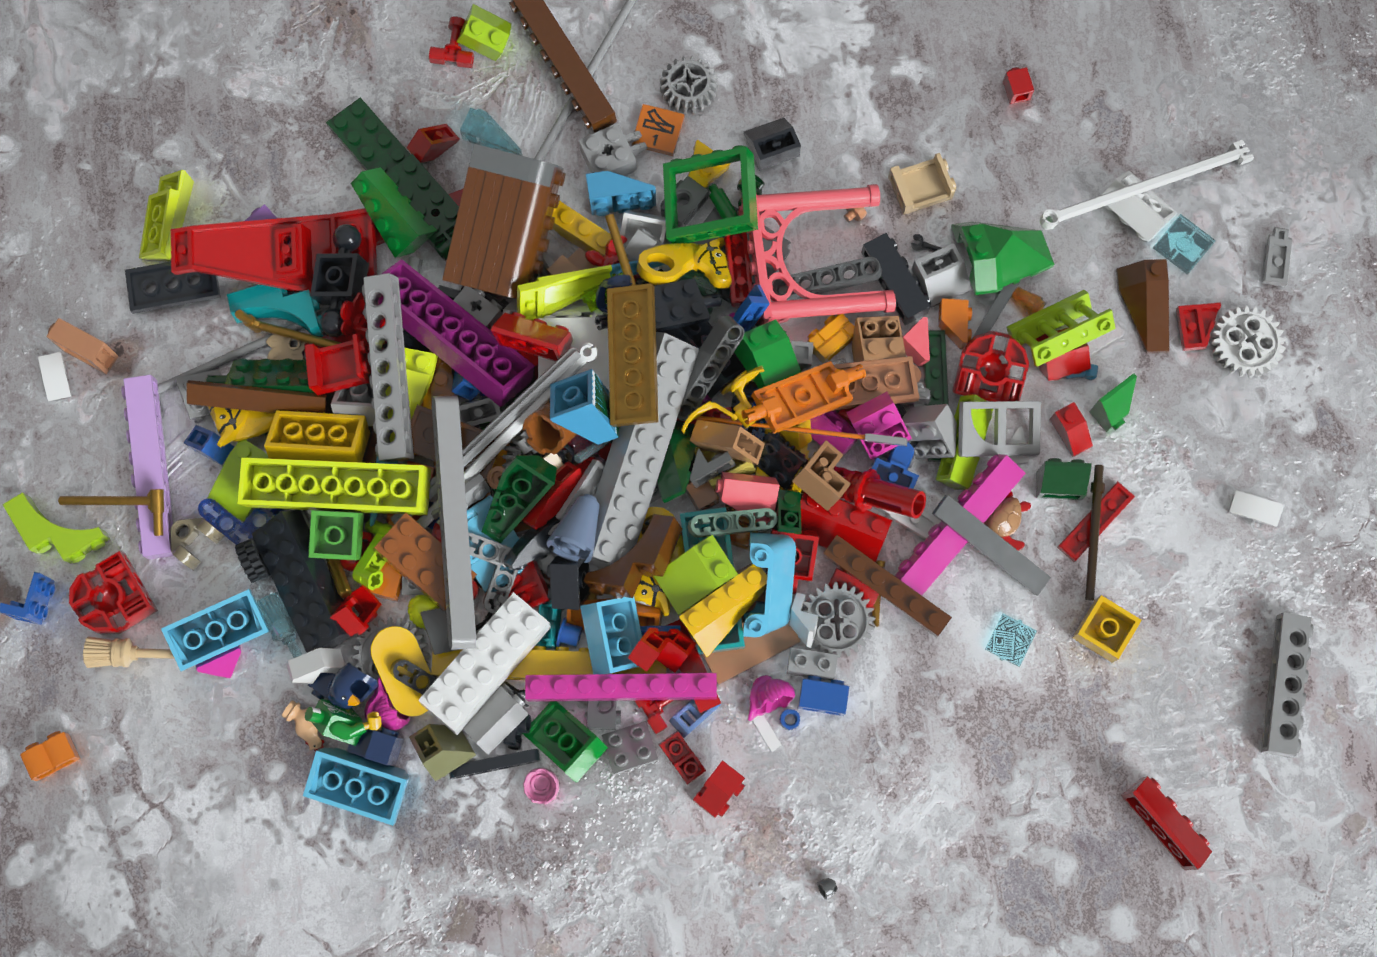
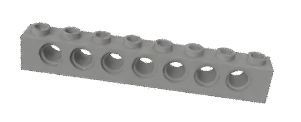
[362,273,414,462]

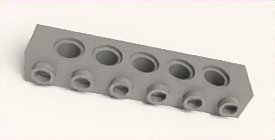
[1261,612,1314,758]

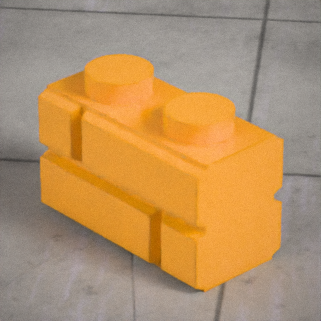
[807,314,854,364]

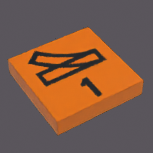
[632,104,685,156]

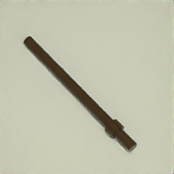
[1085,465,1105,601]

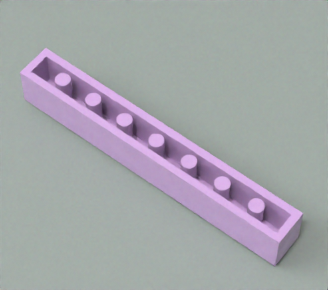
[121,375,174,560]

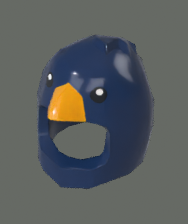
[327,662,378,709]

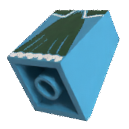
[550,369,619,445]

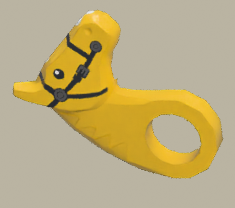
[207,406,275,447]
[634,507,684,616]

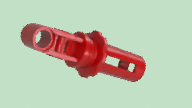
[833,466,926,519]

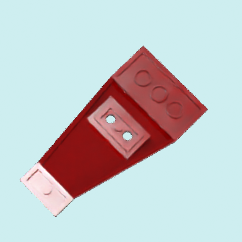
[171,208,378,293]

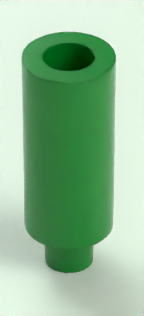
[709,184,738,219]

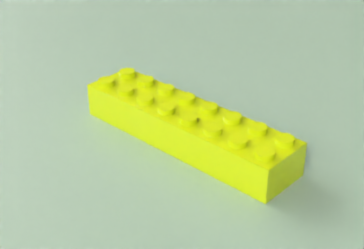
[237,458,431,516]

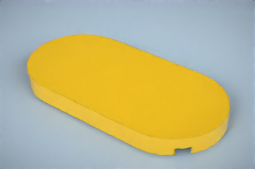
[370,626,431,716]

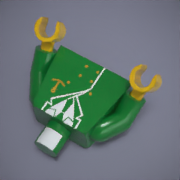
[305,699,381,746]

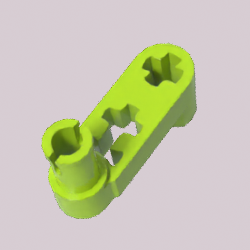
[352,519,393,590]

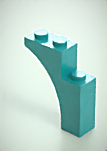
[227,285,323,337]

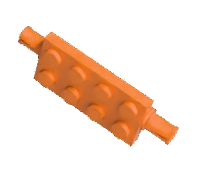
[741,361,866,434]

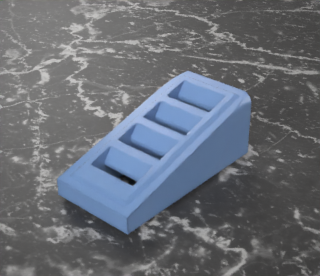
[669,700,721,738]

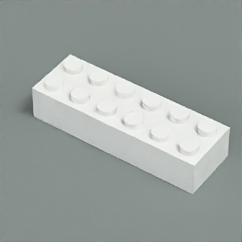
[418,592,551,735]

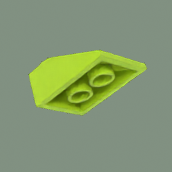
[207,440,269,523]
[654,535,738,615]

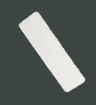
[752,715,782,752]

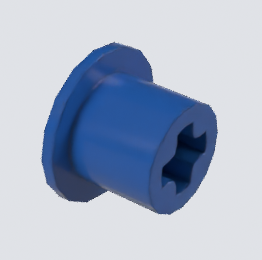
[556,617,583,647]

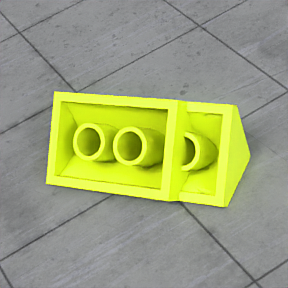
[139,170,194,262]

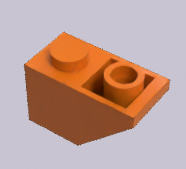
[938,298,972,349]

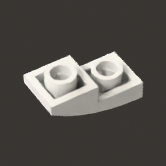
[38,352,72,401]
[1229,490,1284,527]

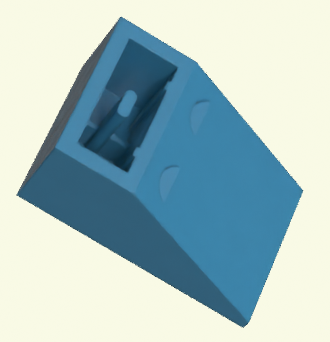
[586,171,656,216]

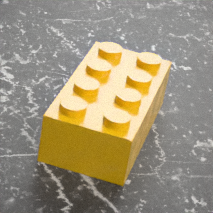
[264,410,370,463]

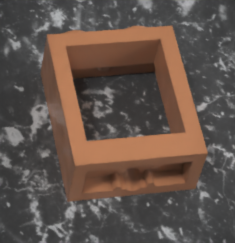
[46,318,118,375]

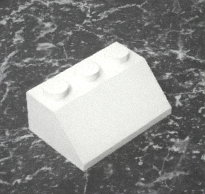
[1102,171,1178,242]

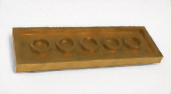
[607,283,659,427]

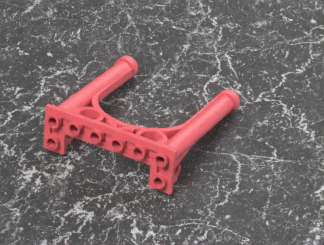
[738,184,896,327]

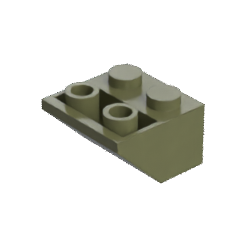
[409,724,476,782]

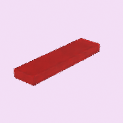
[1057,481,1135,562]

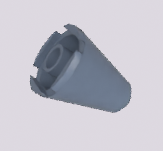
[547,494,600,563]

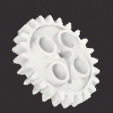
[1211,306,1286,378]

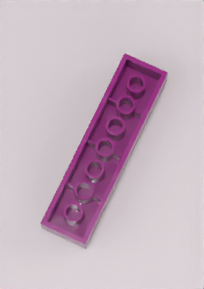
[378,259,535,407]

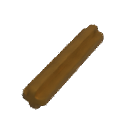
[326,559,352,598]

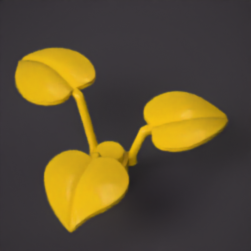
[681,365,764,434]

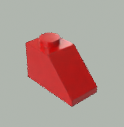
[406,124,460,163]
[1049,402,1093,457]

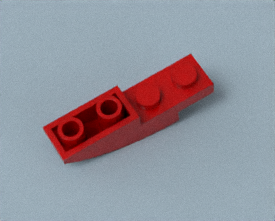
[523,456,601,529]

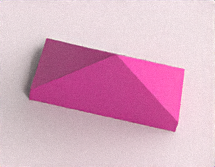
[196,645,241,678]

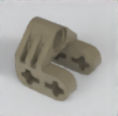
[171,518,225,571]

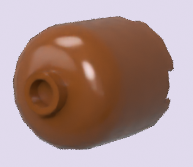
[523,401,577,455]

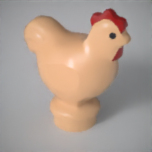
[282,700,325,752]

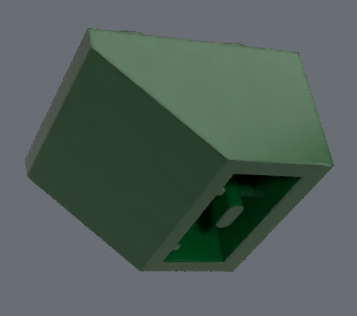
[1036,458,1092,500]

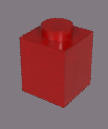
[1003,67,1034,104]

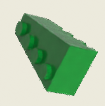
[350,167,437,258]

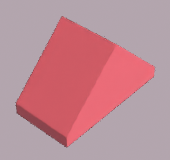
[903,317,930,367]

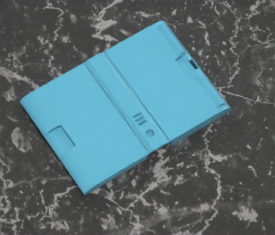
[467,495,525,593]

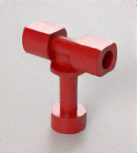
[429,16,474,68]
[634,700,674,735]

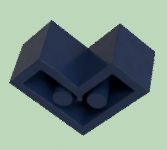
[346,728,404,766]

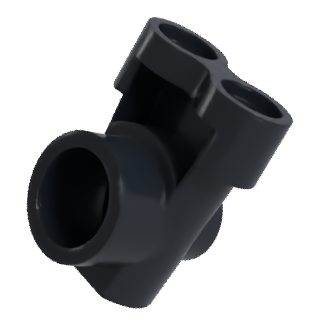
[503,714,531,750]

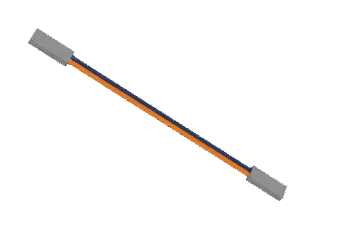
[694,416,908,447]

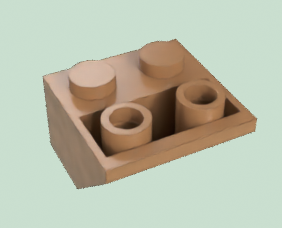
[852,316,906,362]

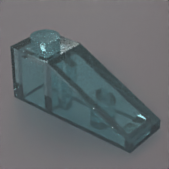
[460,108,523,156]

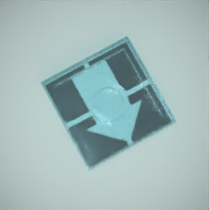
[1153,214,1216,275]

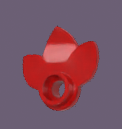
[340,292,365,336]

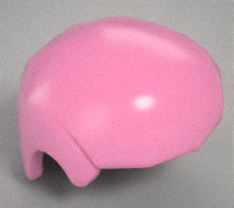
[523,768,559,805]

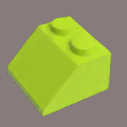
[457,4,512,61]

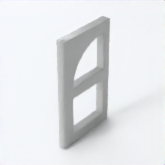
[959,401,1041,457]

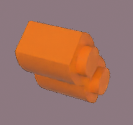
[20,731,80,781]

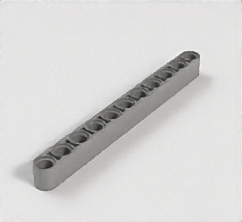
[432,396,476,650]

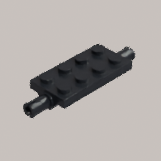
[595,278,722,332]

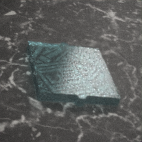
[985,614,1037,667]

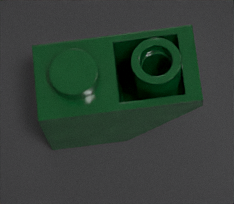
[774,489,801,534]

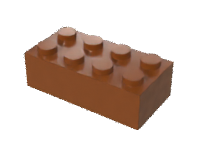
[373,512,477,611]

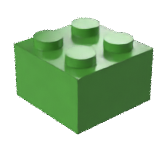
[309,510,364,560]

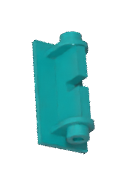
[536,600,561,649]

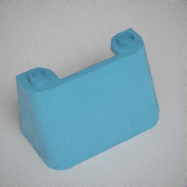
[743,532,796,637]

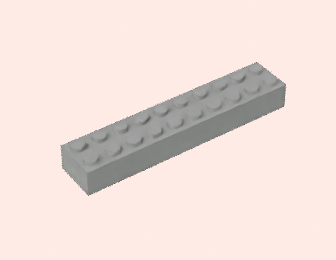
[592,332,699,564]

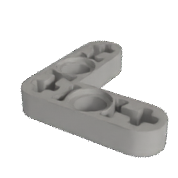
[468,533,518,613]

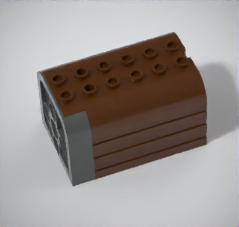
[442,144,566,299]

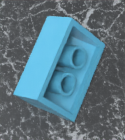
[580,597,642,674]

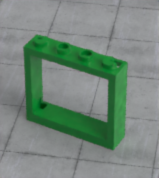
[663,145,758,243]

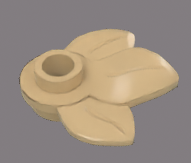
[266,334,306,360]

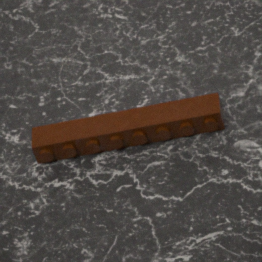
[509,0,617,133]

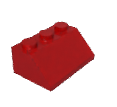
[491,312,573,362]

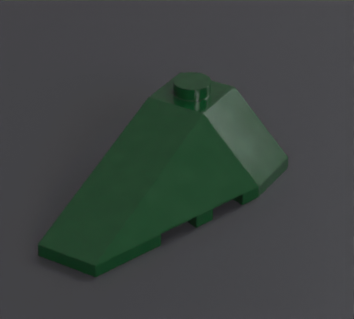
[657,421,698,503]
[481,455,557,544]

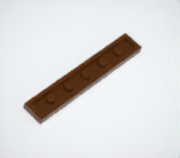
[186,380,327,413]

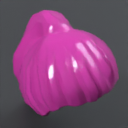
[748,675,795,721]
[364,677,410,730]

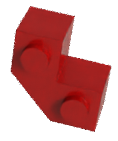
[628,628,697,673]
[693,760,746,819]

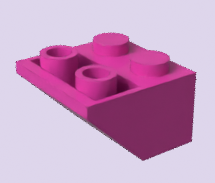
[846,391,912,460]

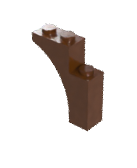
[584,514,683,599]

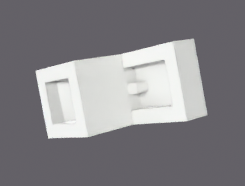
[789,593,819,648]
[286,648,345,684]

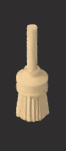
[83,637,175,668]

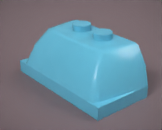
[161,589,269,671]
[303,748,409,826]

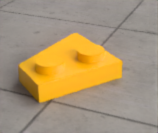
[688,140,731,188]

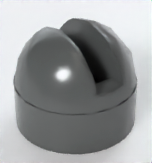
[817,878,838,900]

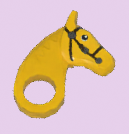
[637,237,732,289]

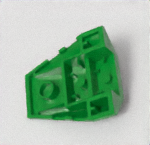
[951,221,1055,295]

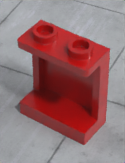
[305,333,371,395]

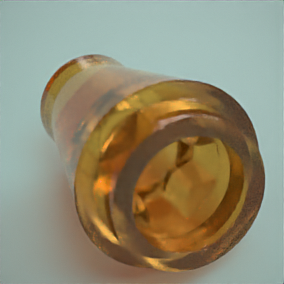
[1011,287,1046,316]

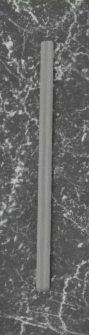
[391,347,581,524]

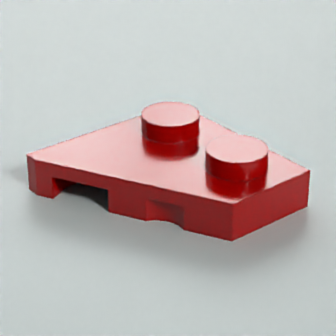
[1176,303,1221,351]

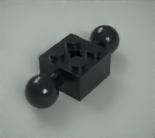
[310,224,369,337]

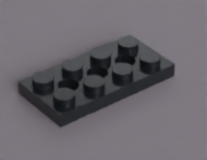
[125,261,221,314]

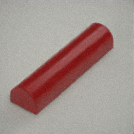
[724,232,753,308]

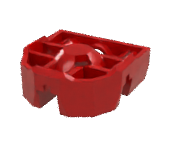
[952,331,1029,401]
[69,551,158,634]

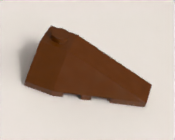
[1116,259,1169,353]

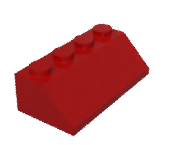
[801,492,892,562]
[1121,776,1212,870]

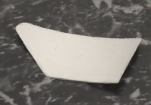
[1008,427,1029,464]

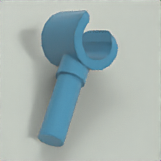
[1066,364,1098,380]

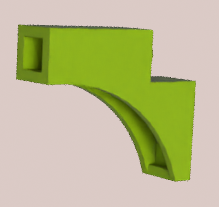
[3,492,110,564]

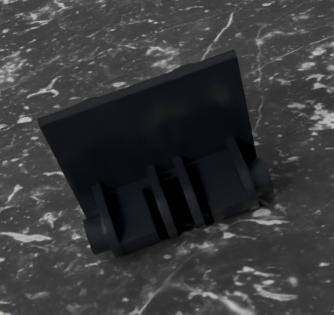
[755,432,808,490]

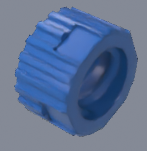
[779,709,800,731]

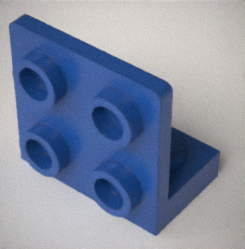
[0,572,55,625]

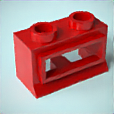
[330,585,382,636]

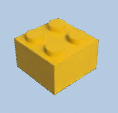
[1072,595,1142,663]

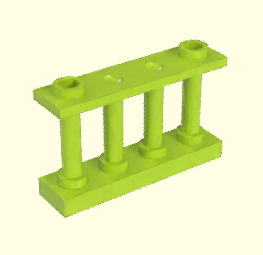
[1006,290,1116,367]

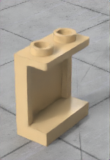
[888,153,956,215]

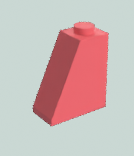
[716,472,780,525]

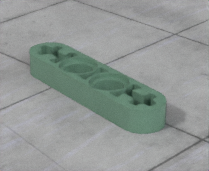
[688,508,777,538]

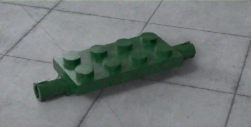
[206,358,315,393]

